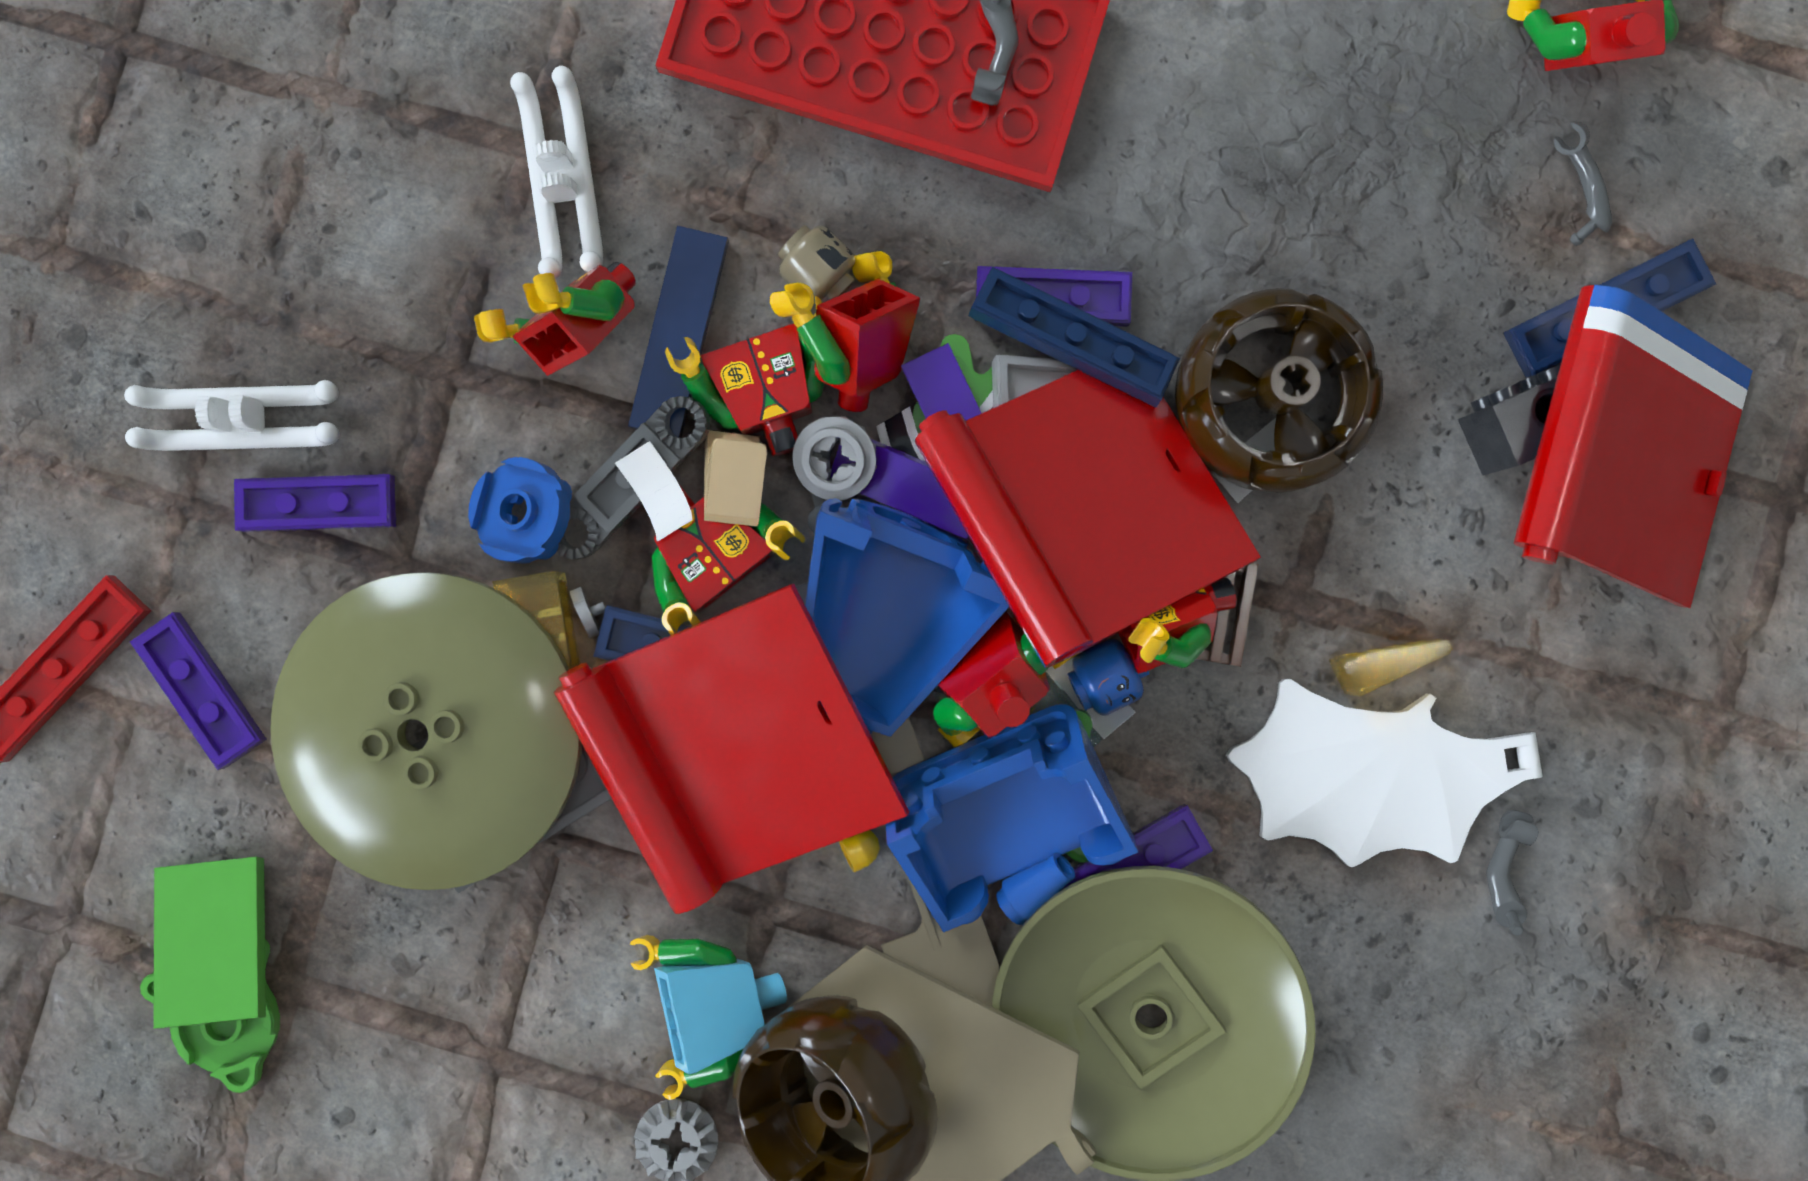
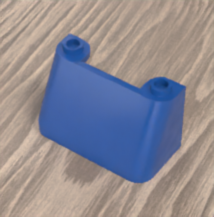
[885,704,1138,933]

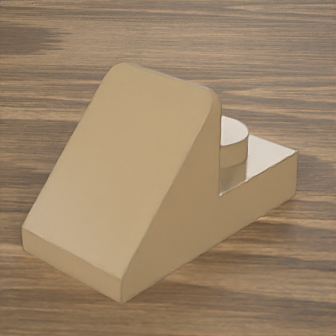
[704,430,767,526]

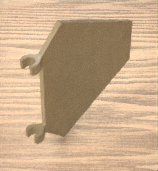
[785,945,1096,1181]

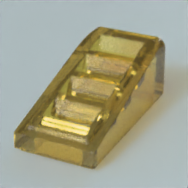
[1329,639,1453,696]

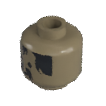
[777,225,855,303]

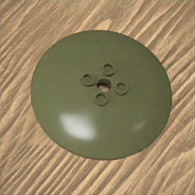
[271,572,582,890]
[992,866,1316,1181]

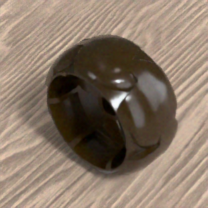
[1175,288,1383,493]
[733,995,938,1181]

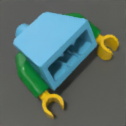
[630,935,787,1100]

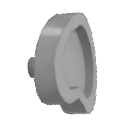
[570,587,606,639]

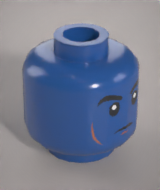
[1067,638,1149,716]

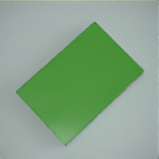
[153,857,266,1029]

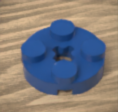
[468,457,572,564]

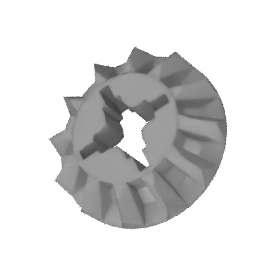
[793,416,877,500]
[634,1098,718,1181]

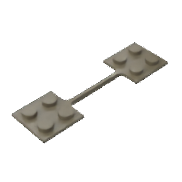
[826,714,1000,1007]

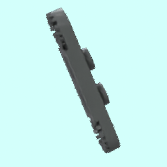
[557,396,710,559]

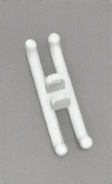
[510,66,603,278]
[124,380,340,451]

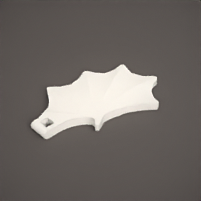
[1226,678,1543,867]

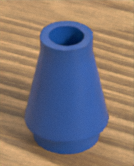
[996,853,1075,925]

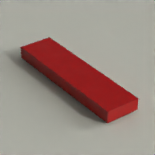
[0,575,152,763]

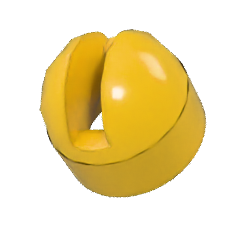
[838,830,880,873]

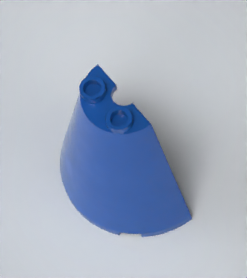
[805,498,1009,737]

